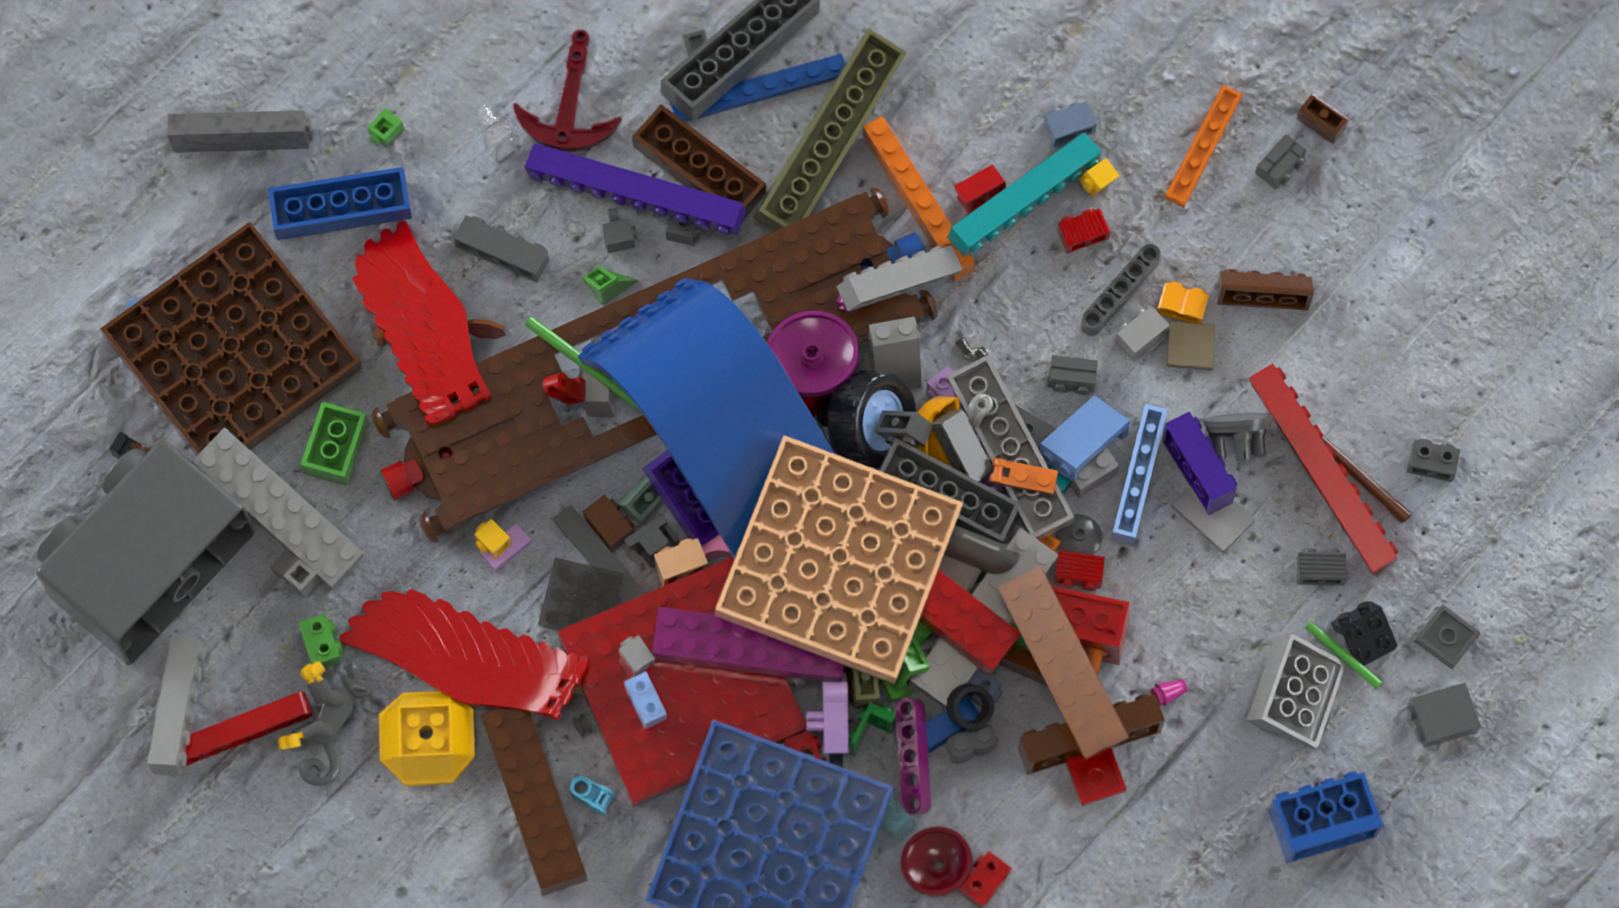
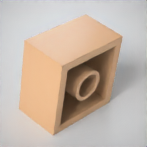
[654,538,708,586]

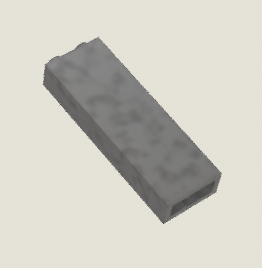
[167,110,313,153]

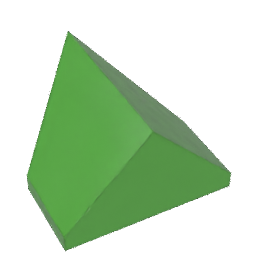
[582,265,639,305]

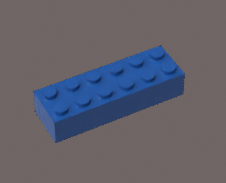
[268,167,412,240]

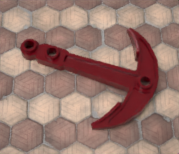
[513,29,622,152]

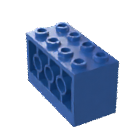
[1268,771,1383,864]

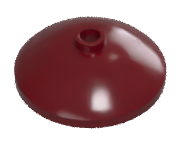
[901,826,973,897]

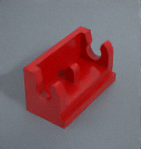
[954,164,1006,215]

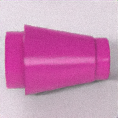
[1151,679,1188,706]

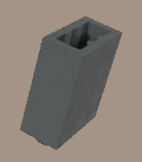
[1407,683,1481,748]

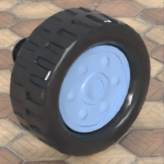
[817,371,917,468]

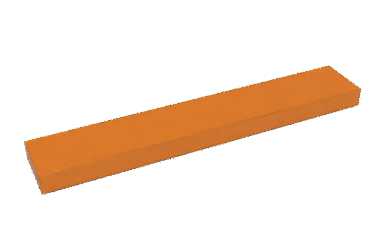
[1164,85,1243,208]

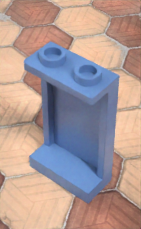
[1040,396,1130,482]

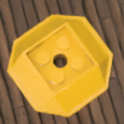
[379,691,476,787]

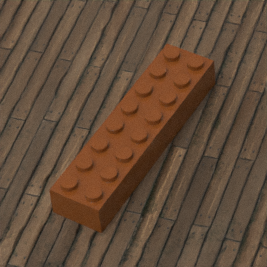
[997,566,1129,759]

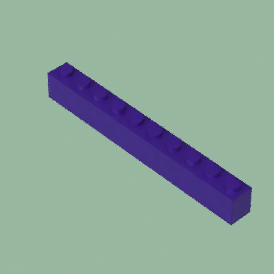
[524,143,746,236]

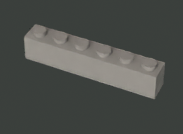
[837,245,963,311]
[147,636,206,775]

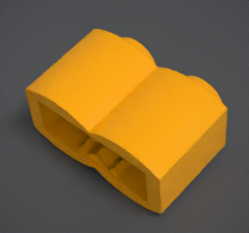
[1157,281,1209,324]

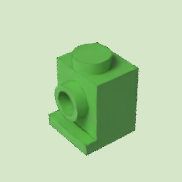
[367,108,404,147]

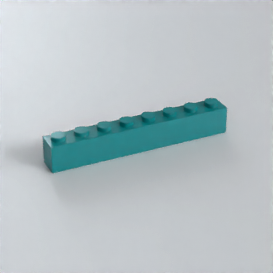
[947,132,1102,257]

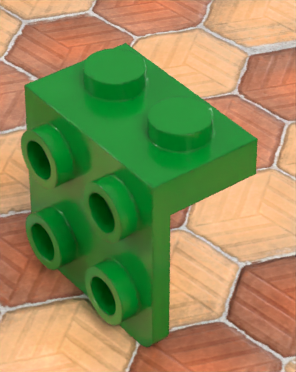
[848,703,896,757]

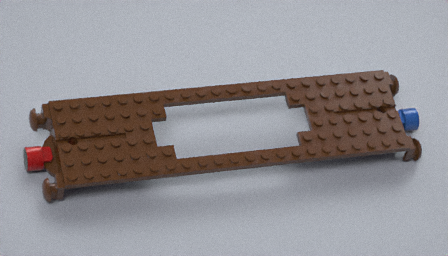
[372,188,938,543]

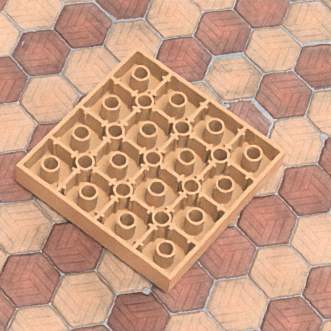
[715,435,963,684]

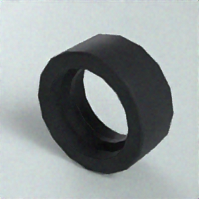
[946,683,994,730]

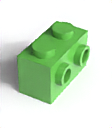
[298,614,344,668]

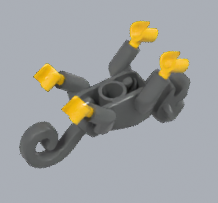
[278,662,374,786]

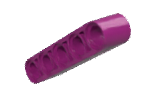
[896,698,931,815]

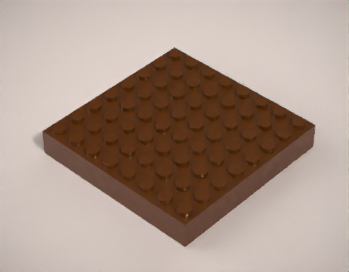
[100,222,362,456]

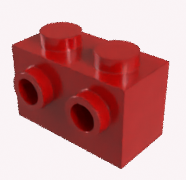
[959,851,1012,908]

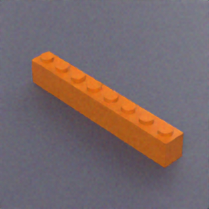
[862,116,975,282]

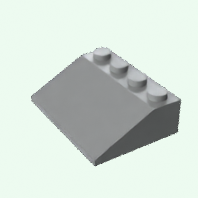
[1246,633,1346,749]

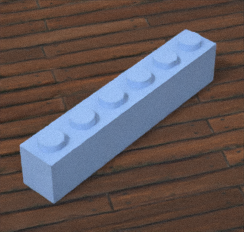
[1111,404,1168,546]

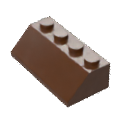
[1217,269,1314,311]

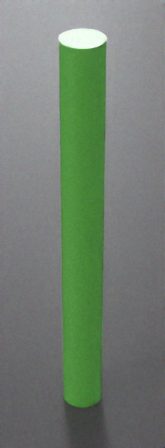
[1305,621,1382,689]

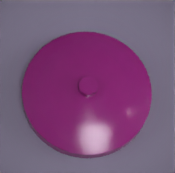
[767,311,859,397]

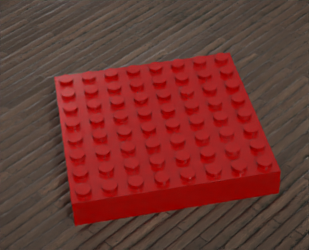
[558,557,807,808]

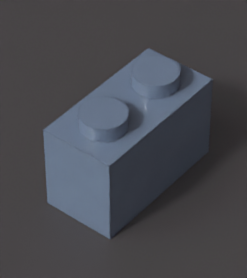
[1044,101,1097,147]

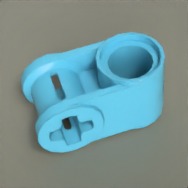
[570,776,617,816]

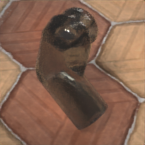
[955,337,988,362]

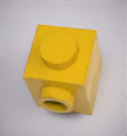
[1079,158,1120,197]
[474,519,512,560]

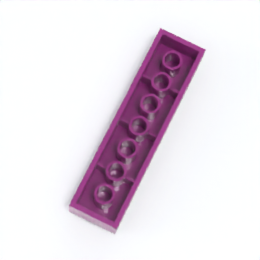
[652,607,844,682]

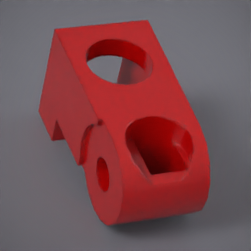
[543,372,586,406]

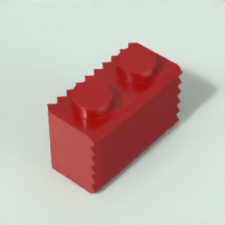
[1057,208,1111,254]
[1054,551,1105,591]

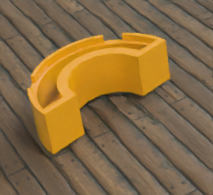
[914,395,960,467]

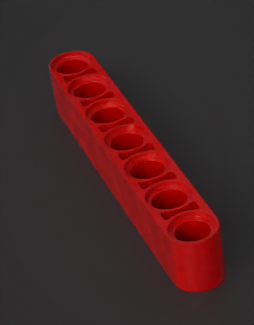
[182,692,313,768]

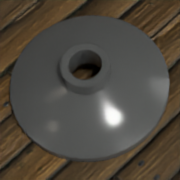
[1055,514,1102,555]

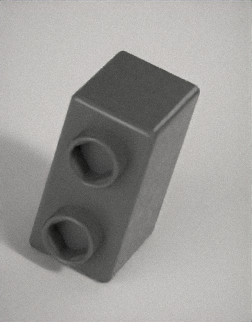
[36,440,254,665]

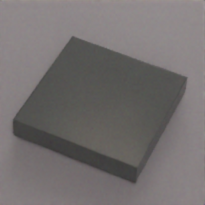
[1414,604,1481,669]

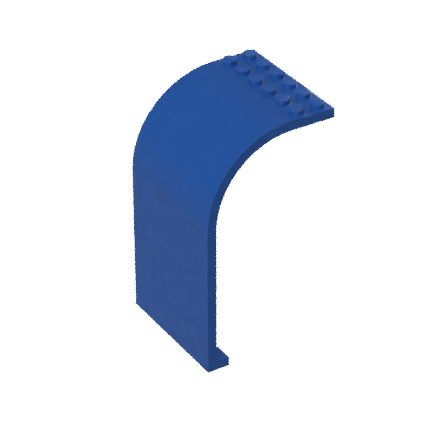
[577,278,836,558]

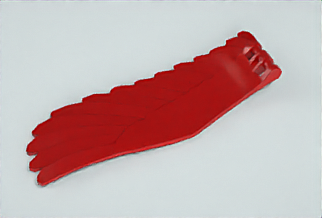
[352,221,492,424]
[339,589,589,721]

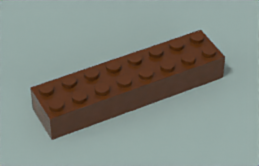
[481,708,588,896]

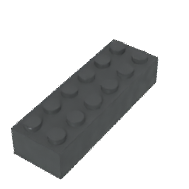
[878,438,1021,544]

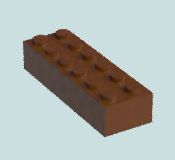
[632,104,766,220]
[1018,694,1165,775]

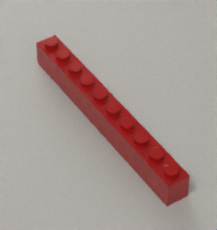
[1249,363,1399,575]

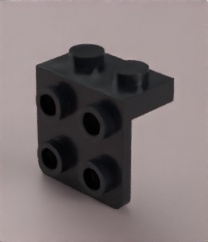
[1331,601,1397,666]

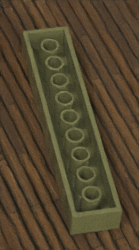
[753,28,907,231]

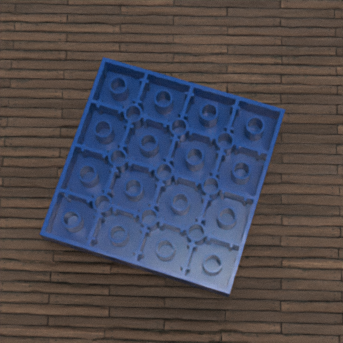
[646,720,895,908]

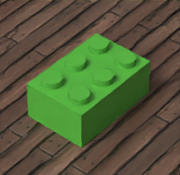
[300,402,369,486]

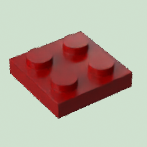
[1065,747,1127,806]

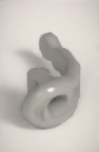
[967,394,993,431]

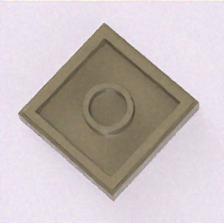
[1166,321,1215,370]

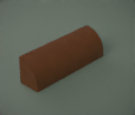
[999,645,1048,687]

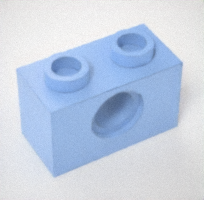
[624,672,667,729]

